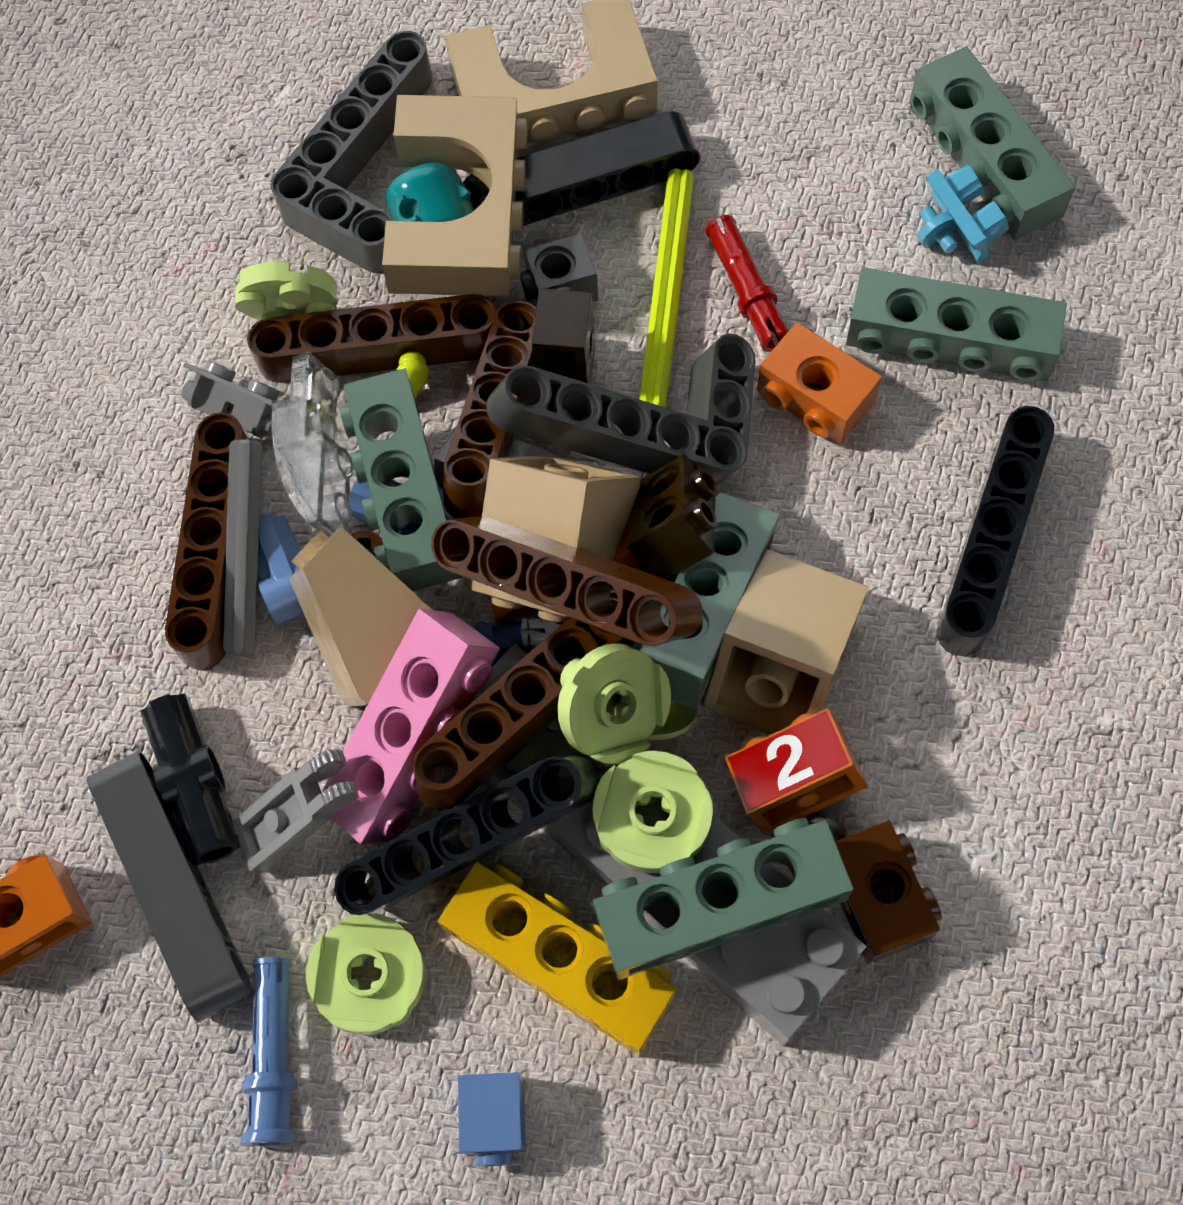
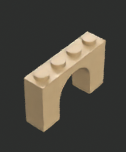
[445,0,658,143]
[382,95,528,296]

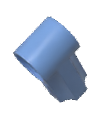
[258,514,304,626]

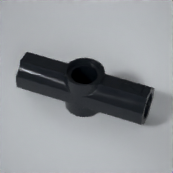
[140,693,241,866]

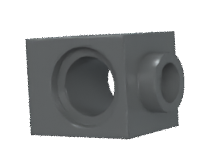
[519,233,598,302]

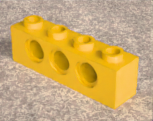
[437,861,677,1057]

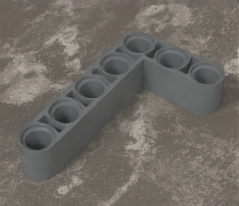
[271,31,432,273]
[486,334,756,486]

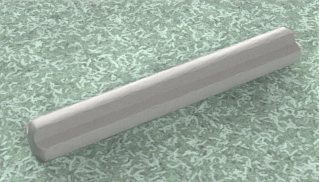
[223,440,262,653]

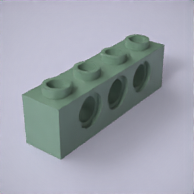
[910,46,1076,240]
[846,267,1067,381]
[339,368,463,592]
[632,492,780,709]
[593,818,854,980]

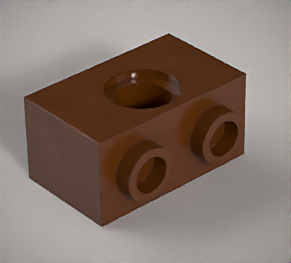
[835,820,942,965]

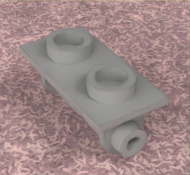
[181,360,293,438]

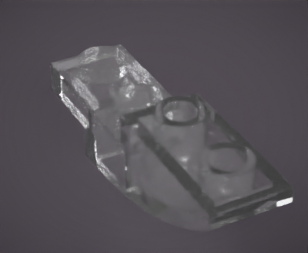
[272,352,354,537]

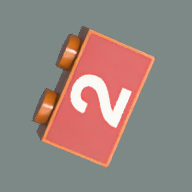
[725,708,869,835]

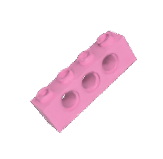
[322,609,500,844]

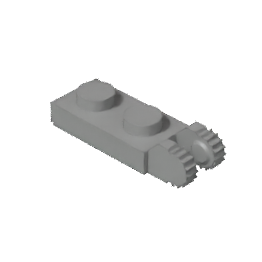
[233,748,359,873]

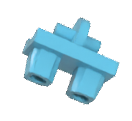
[917,165,1009,264]

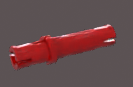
[705,214,789,352]

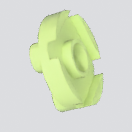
[235,261,337,320]
[558,644,671,764]
[592,751,713,874]
[306,913,426,1035]

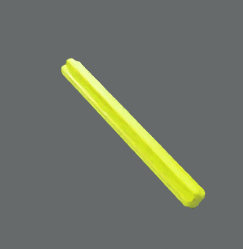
[639,168,694,407]

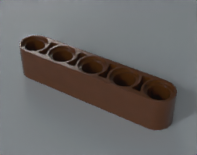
[247,294,496,383]
[444,301,537,519]
[165,412,249,671]
[431,516,703,647]
[413,590,634,810]

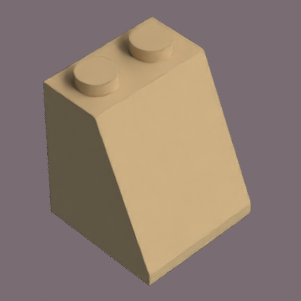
[472,455,641,622]
[289,526,432,707]
[704,549,869,734]

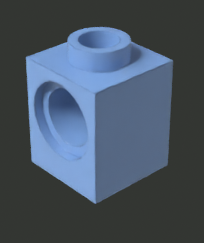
[458,1072,526,1167]

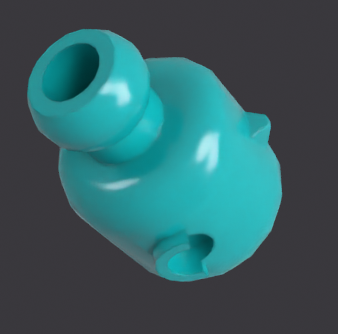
[386,162,474,222]

